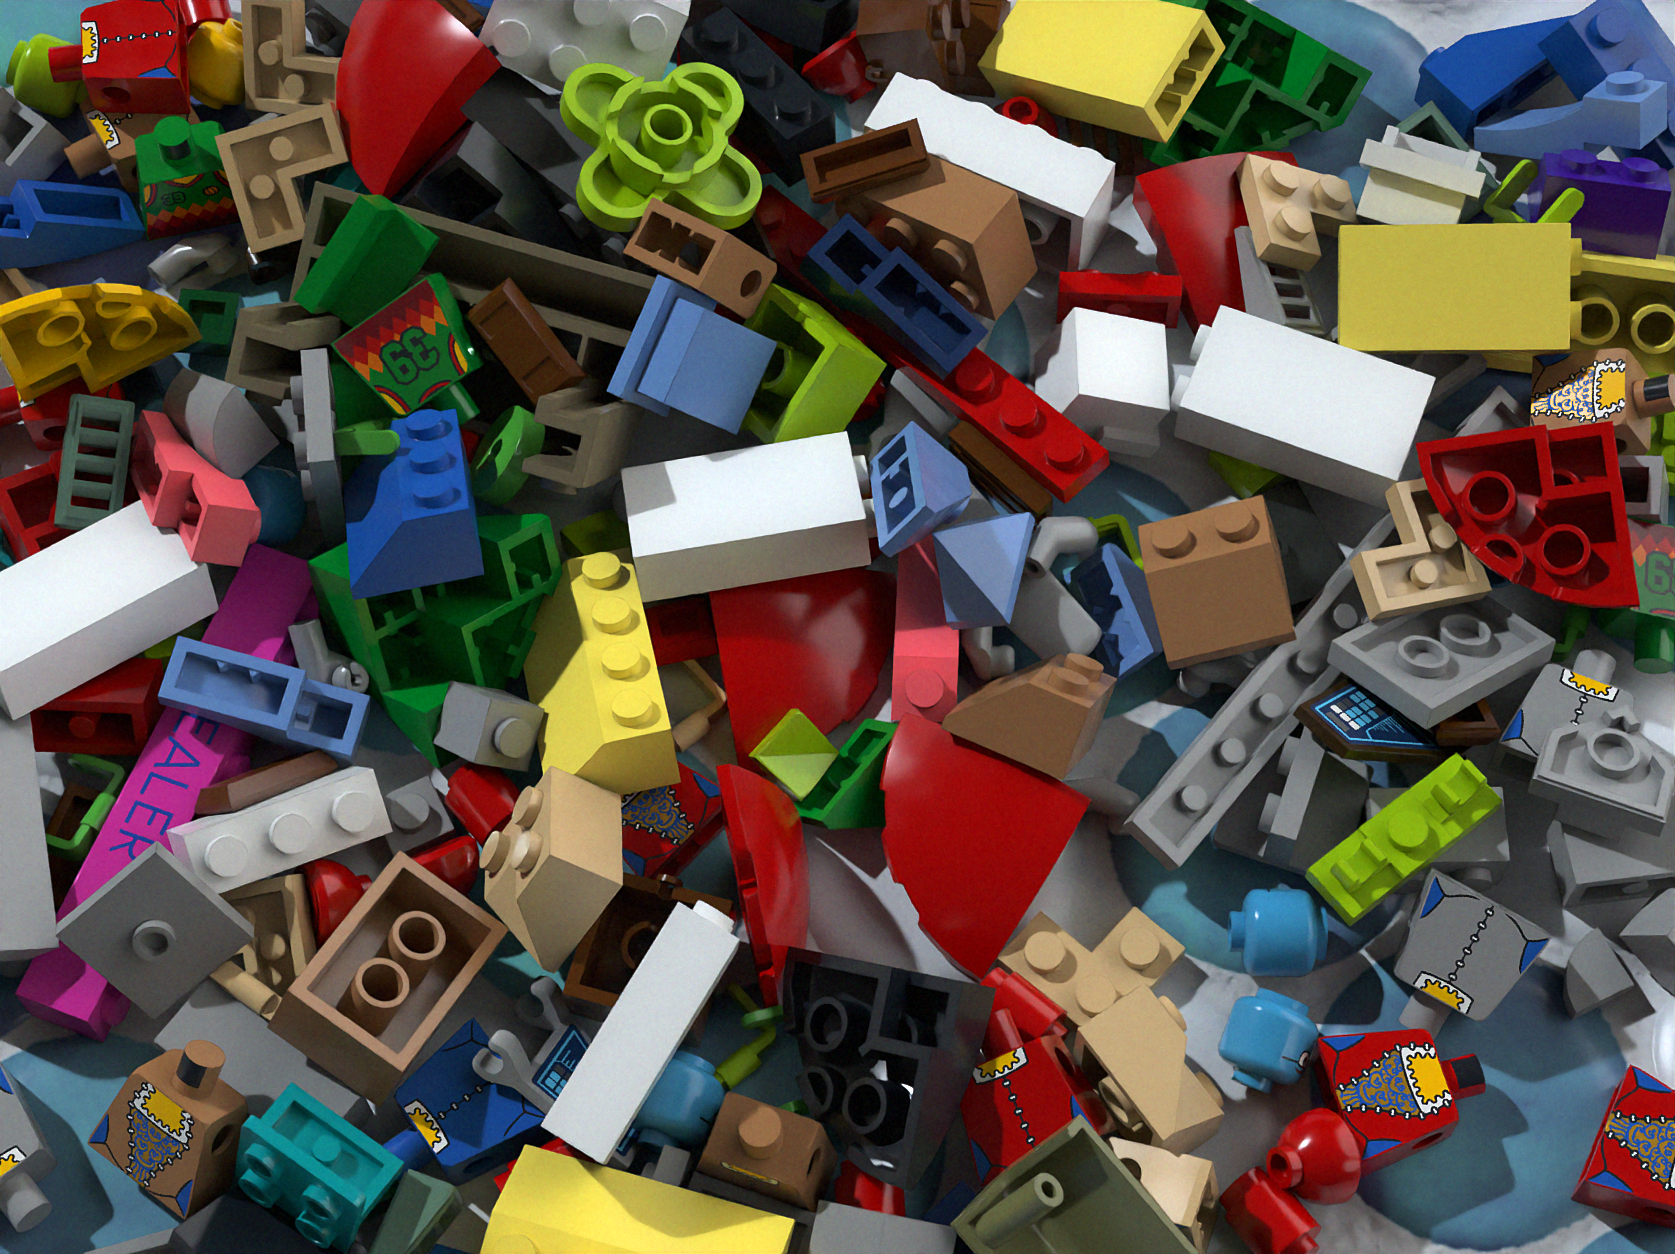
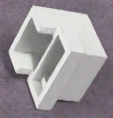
[1356,125,1486,225]
[1034,307,1170,458]

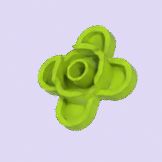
[560,62,762,232]

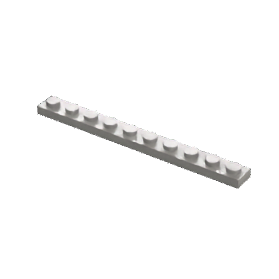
[1122,385,1531,872]

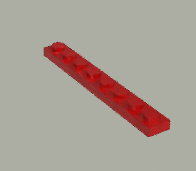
[755,184,1110,504]

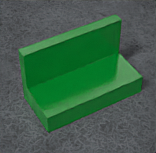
[292,195,440,328]

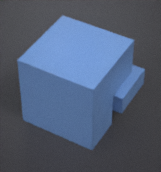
[606,275,778,435]

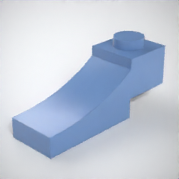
[1474,71,1667,160]
[158,636,371,768]

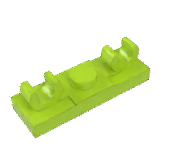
[1305,752,1503,927]

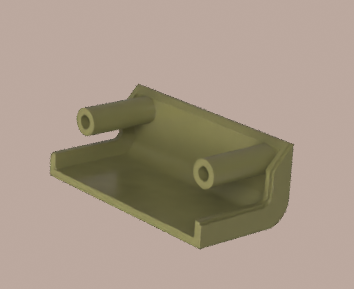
[950,1114,1200,1254]

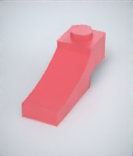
[127,410,261,567]
[891,534,959,724]

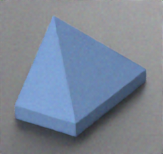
[932,512,1035,630]
[1063,543,1163,685]

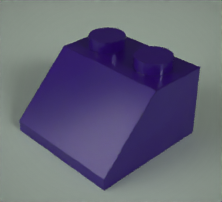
[1527,149,1672,260]

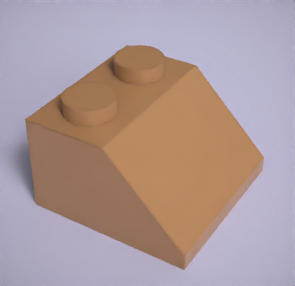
[1137,495,1297,670]
[941,653,1117,780]

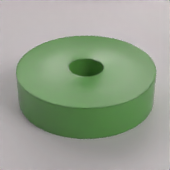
[470,406,545,507]

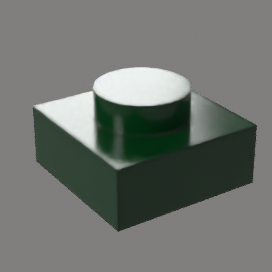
[176,288,245,357]

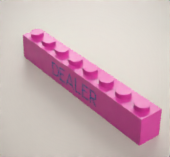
[15,543,326,1043]

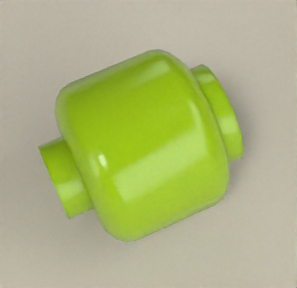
[6,33,89,118]

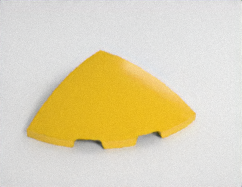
[0,283,203,403]

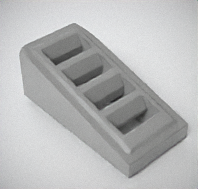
[1234,226,1325,338]

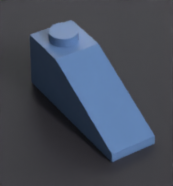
[868,421,972,557]

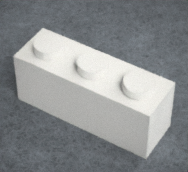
[166,765,393,894]

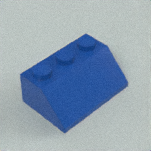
[1537,0,1675,172]
[343,408,484,600]

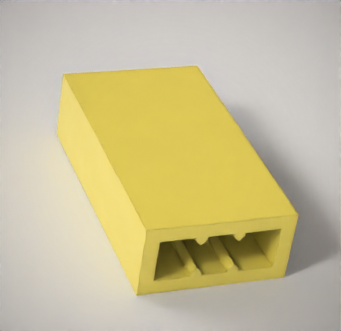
[977,0,1226,143]
[1337,223,1582,354]

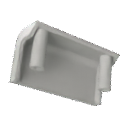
[0,707,59,978]

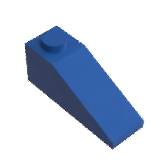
[1414,14,1577,142]

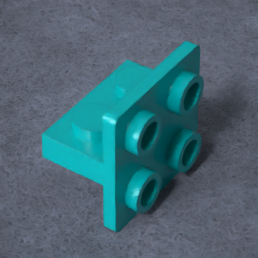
[234,1082,404,1254]

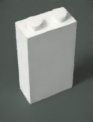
[1169,305,1436,510]
[621,431,878,603]
[0,500,219,721]
[540,900,740,1165]

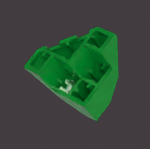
[1142,0,1373,167]
[306,513,563,769]

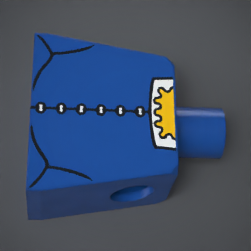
[382,1017,554,1186]

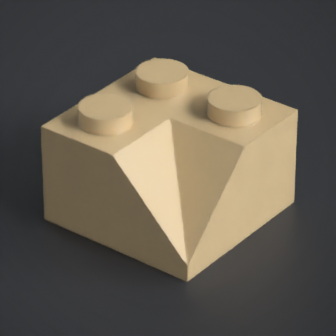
[479,766,623,974]
[1073,982,1224,1155]

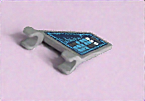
[472,975,641,1172]

